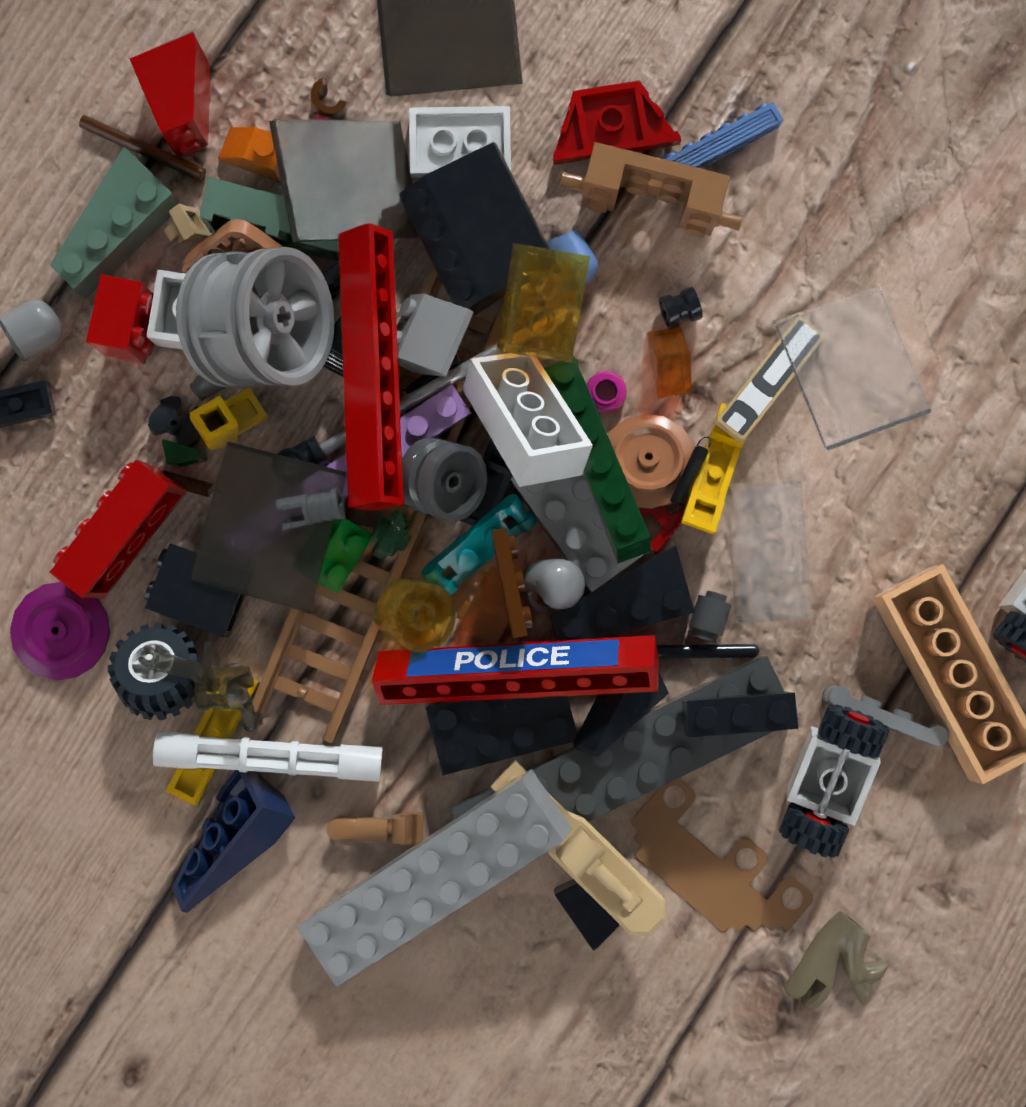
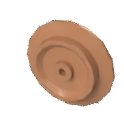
[608,414,695,509]

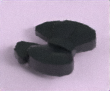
[148,396,201,448]

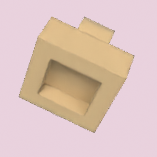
[164,204,211,244]

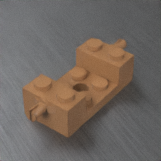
[560,142,743,237]

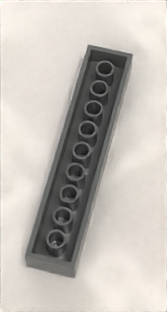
[451,656,799,822]

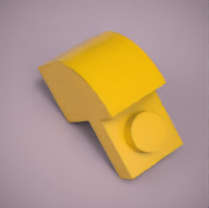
[190,387,268,450]

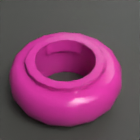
[586,371,627,413]

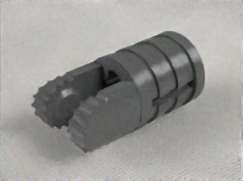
[275,487,345,530]

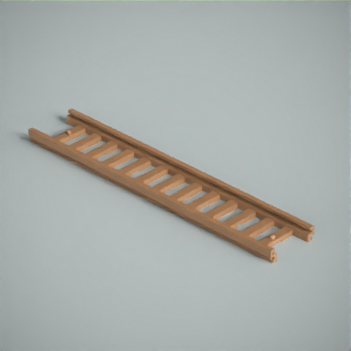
[249,267,514,743]

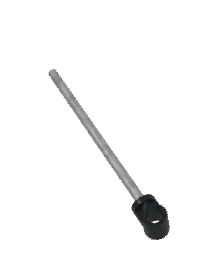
[273,301,579,486]

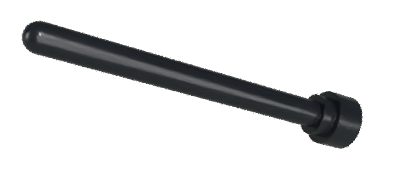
[657,644,760,659]

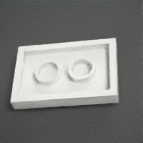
[409,106,511,178]

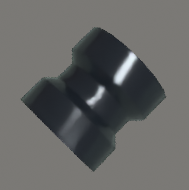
[659,287,703,330]

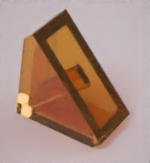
[647,327,692,399]

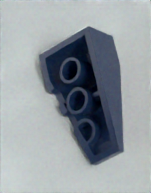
[172,770,295,913]

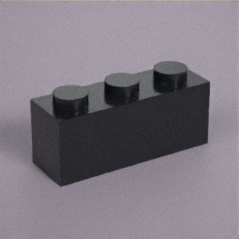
[681,691,798,737]

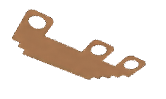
[631,778,813,932]

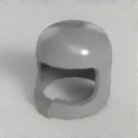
[0,299,62,362]
[522,558,585,613]

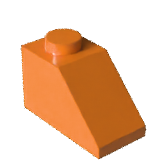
[218,127,293,183]

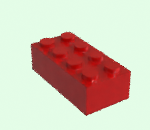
[49,460,188,598]

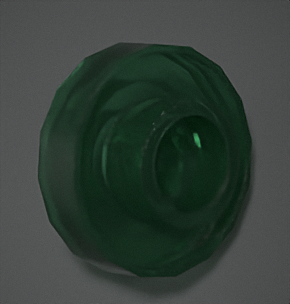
[369,510,411,560]

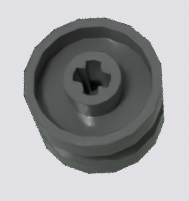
[402,437,488,522]

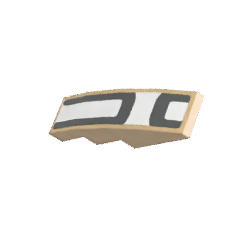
[714,316,824,444]

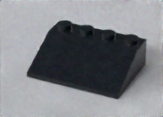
[398,142,557,315]

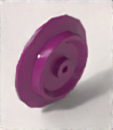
[10,582,110,681]

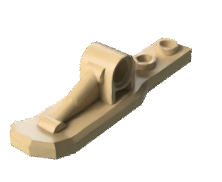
[490,760,666,936]

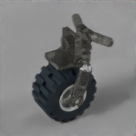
[108,623,257,732]

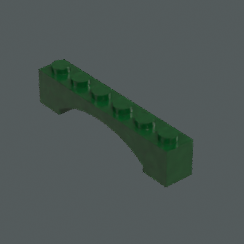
[544,356,651,564]

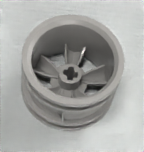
[176,247,334,387]

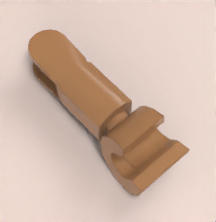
[326,812,424,845]

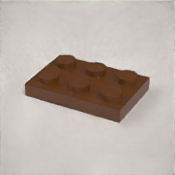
[491,528,533,639]

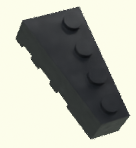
[550,546,695,641]

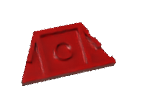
[552,80,681,165]

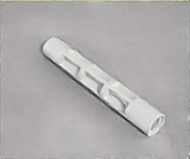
[153,731,382,782]

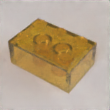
[497,243,590,363]

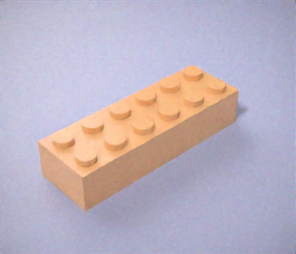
[871,564,1026,785]

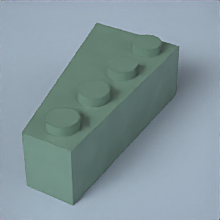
[50,146,180,299]
[199,177,353,261]

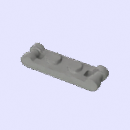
[822,685,949,746]

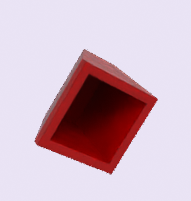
[129,32,211,157]

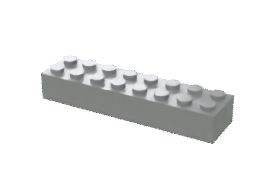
[297,769,572,987]

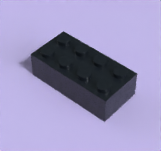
[425,696,578,776]

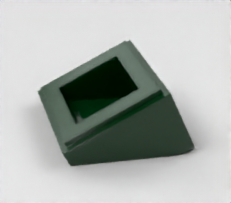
[162,439,208,469]

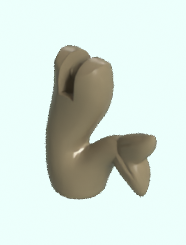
[785,911,888,1011]

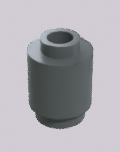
[689,590,732,643]

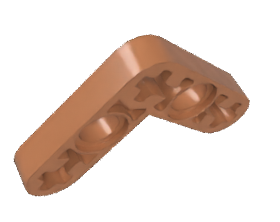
[182,219,283,274]

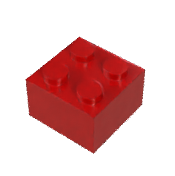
[86,274,154,364]

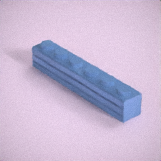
[663,102,783,169]

